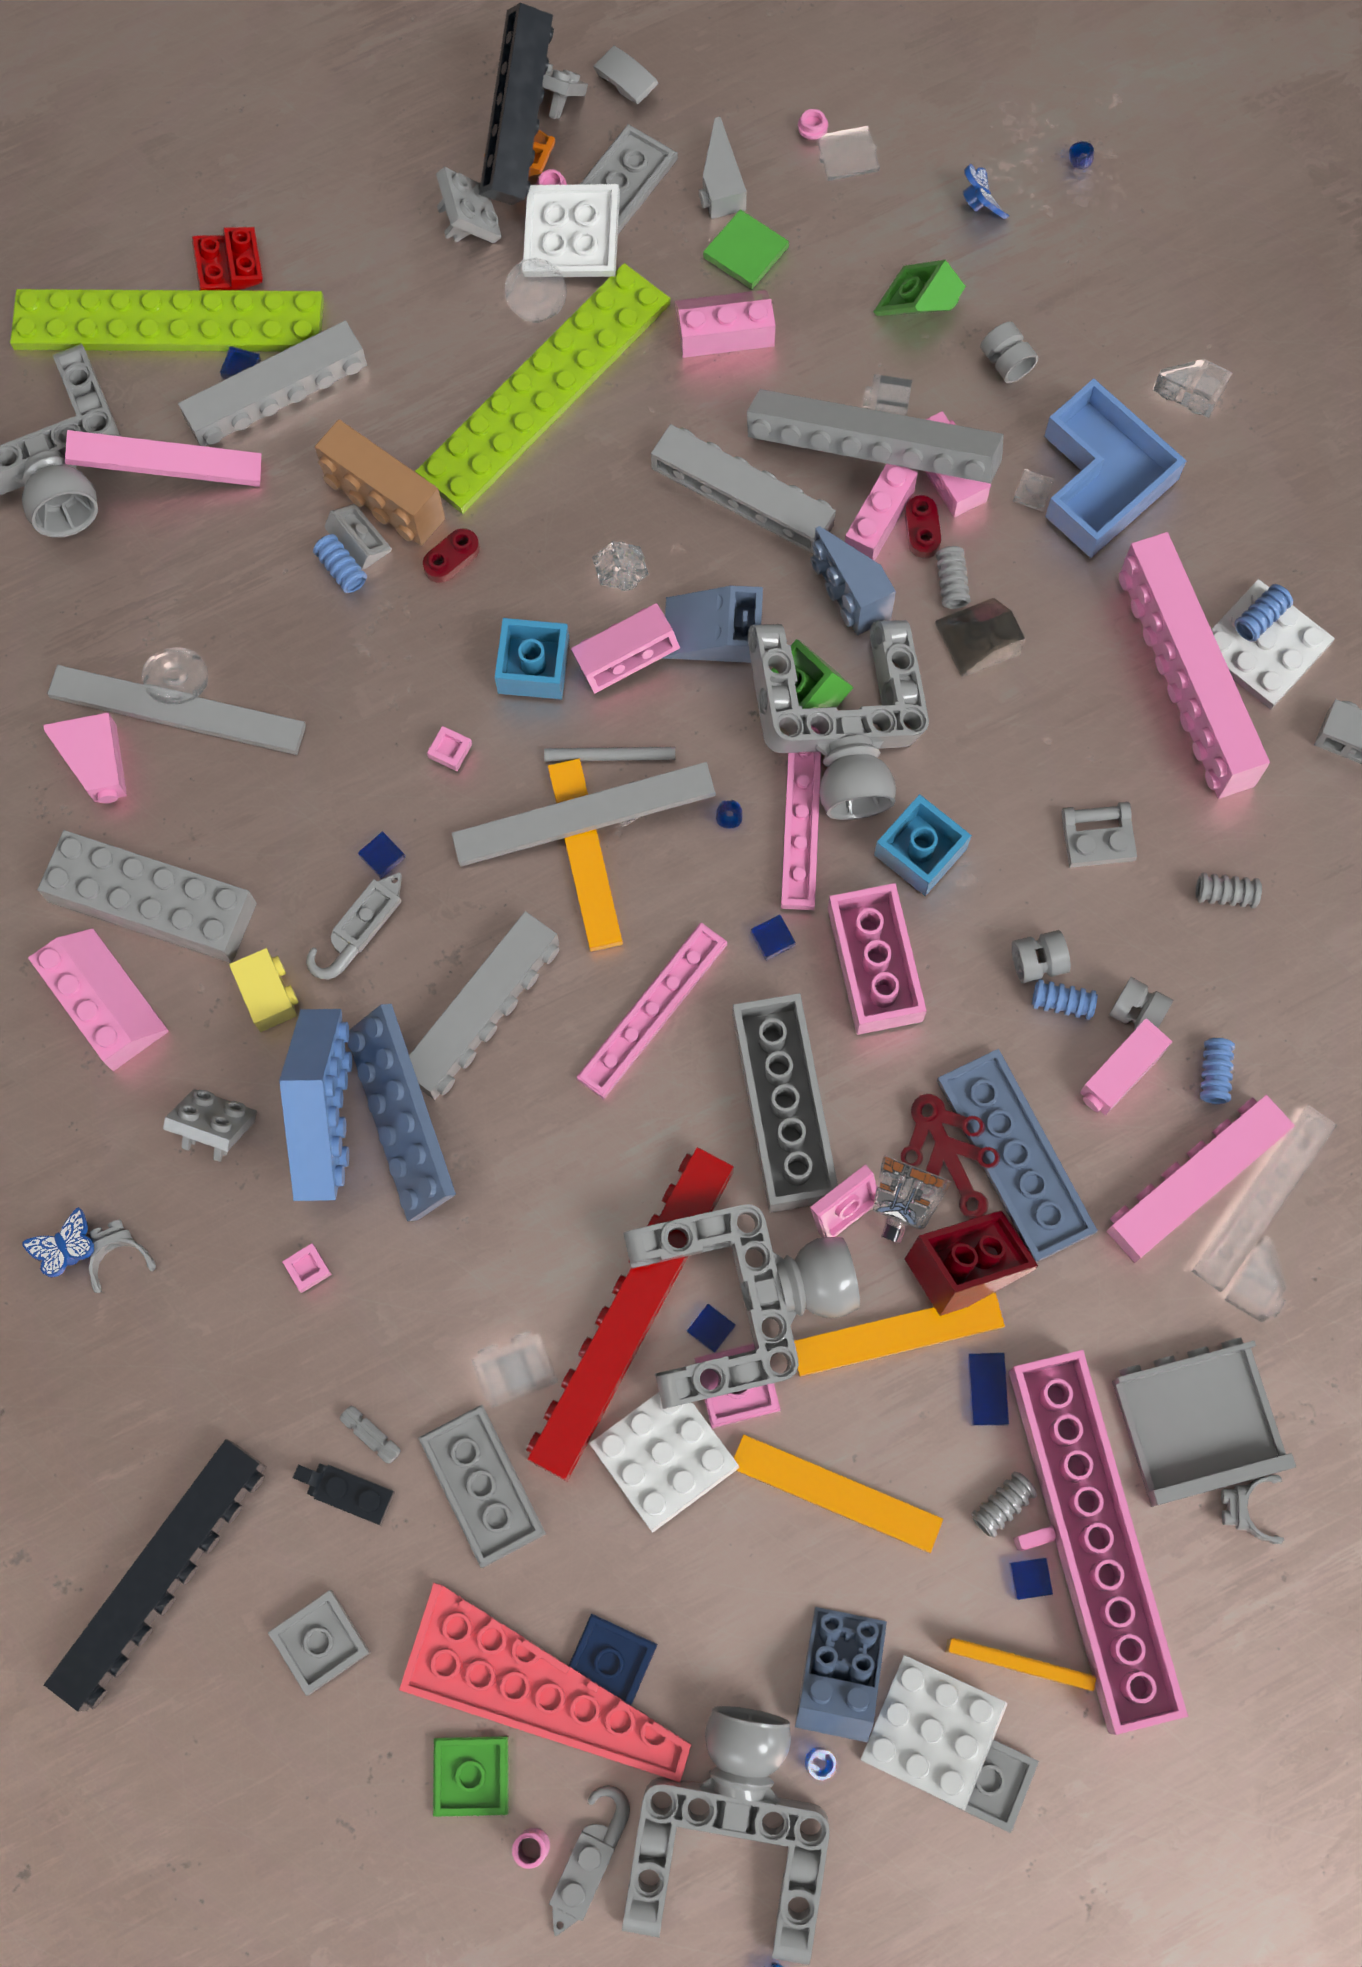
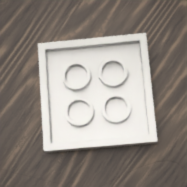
[523,184,620,277]
[1211,579,1335,710]
[589,1392,739,1533]
[861,1655,1008,1810]

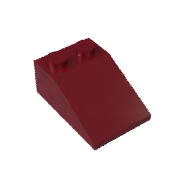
[904,1210,1038,1316]

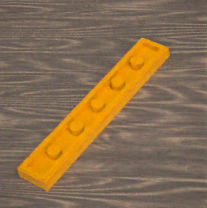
[548,759,623,952]
[794,1292,1005,1377]
[734,1434,943,1554]

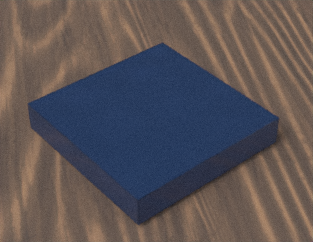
[569,1614,658,1706]

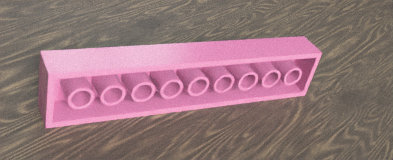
[1009,1350,1188,1735]

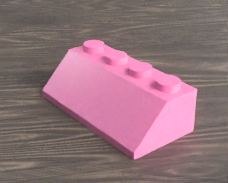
[28,928,169,1071]

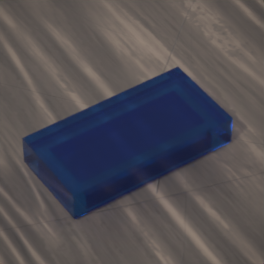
[968,1353,1009,1427]

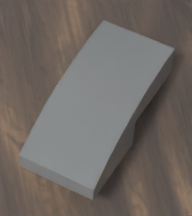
[593,46,659,104]

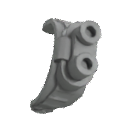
[89,1220,156,1293]
[1221,1475,1284,1544]

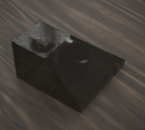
[935,598,1025,678]

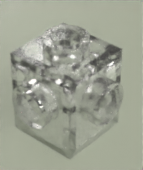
[592,541,649,591]

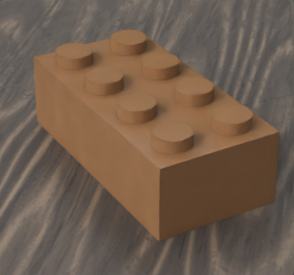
[314,419,445,546]

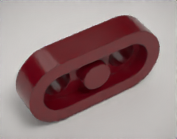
[905,495,941,558]
[423,528,480,583]

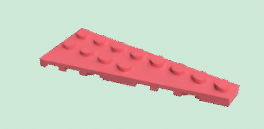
[399,1583,692,1782]

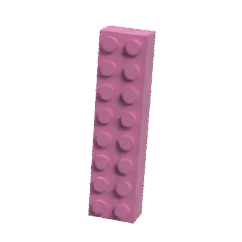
[1119,532,1270,799]

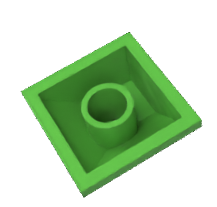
[873,260,966,316]
[771,639,853,709]

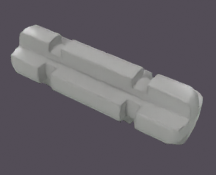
[340,1406,401,1464]

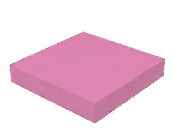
[810,1164,879,1237]
[695,1343,781,1429]

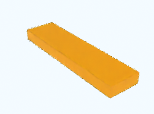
[945,1638,1096,1691]

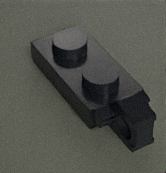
[293,1463,395,1526]

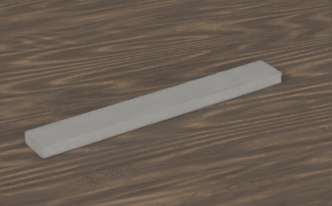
[47,665,306,755]
[452,762,716,866]

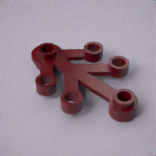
[901,1094,1000,1219]

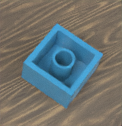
[495,618,570,700]
[874,794,972,896]

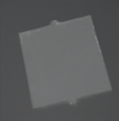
[817,126,880,181]

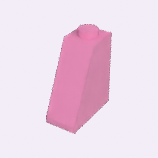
[43,712,127,804]
[1080,1018,1173,1116]

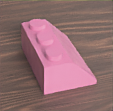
[675,290,776,358]

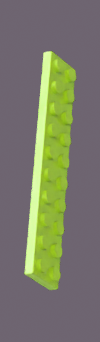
[415,263,671,514]
[10,289,324,352]

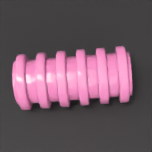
[512,1828,550,1869]

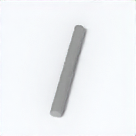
[544,747,675,762]

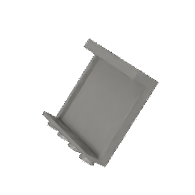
[1112,1337,1296,1507]

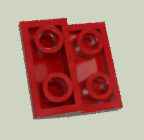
[192,227,263,291]

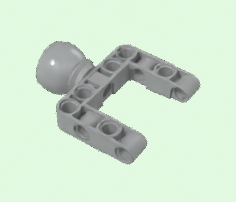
[0,344,120,537]
[748,620,929,820]
[623,1204,860,1409]
[622,1706,830,1965]

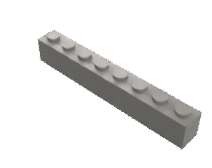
[747,389,1004,483]

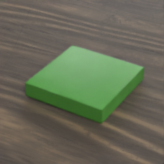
[703,209,789,290]
[433,1736,509,1817]

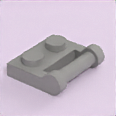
[1062,802,1137,868]

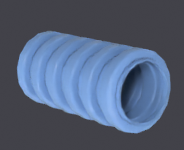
[313,534,367,593]
[1234,584,1293,642]
[1032,979,1098,1020]
[1200,1038,1235,1104]

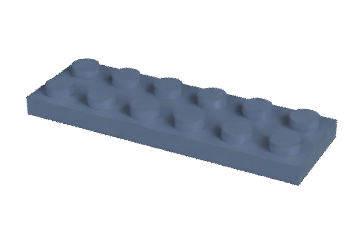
[348,1004,456,1222]
[937,1049,1098,1263]

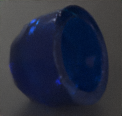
[1069,141,1094,170]
[716,800,743,829]
[804,1747,837,1781]

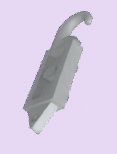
[306,872,402,980]
[549,1785,630,1936]

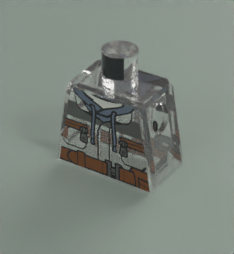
[873,1155,952,1244]

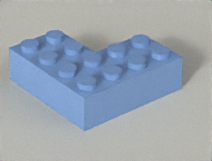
[1044,378,1187,558]
[279,1009,352,1201]

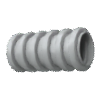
[936,546,971,609]
[1196,873,1262,908]
[972,1472,1037,1538]

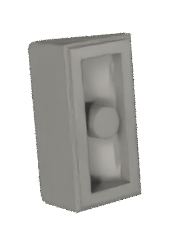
[325,504,392,571]

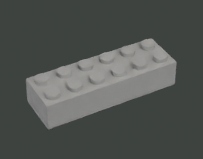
[37,830,257,963]
[732,993,838,1213]

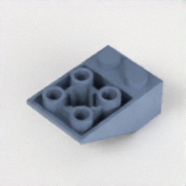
[810,526,896,635]
[663,586,763,663]
[795,1607,887,1743]

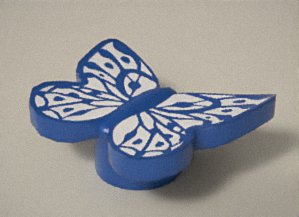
[963,164,1009,220]
[22,1207,94,1278]

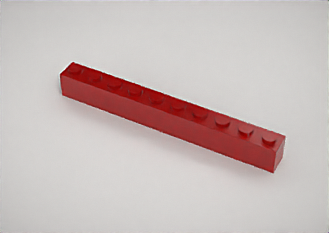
[526,1147,734,1482]

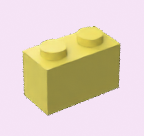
[229,948,299,1032]

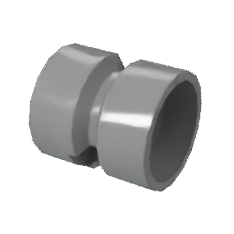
[980,322,1039,383]
[1012,930,1071,983]
[1109,977,1173,1029]

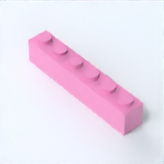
[1106,1094,1295,1263]

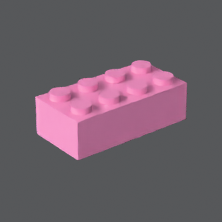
[828,883,927,1035]

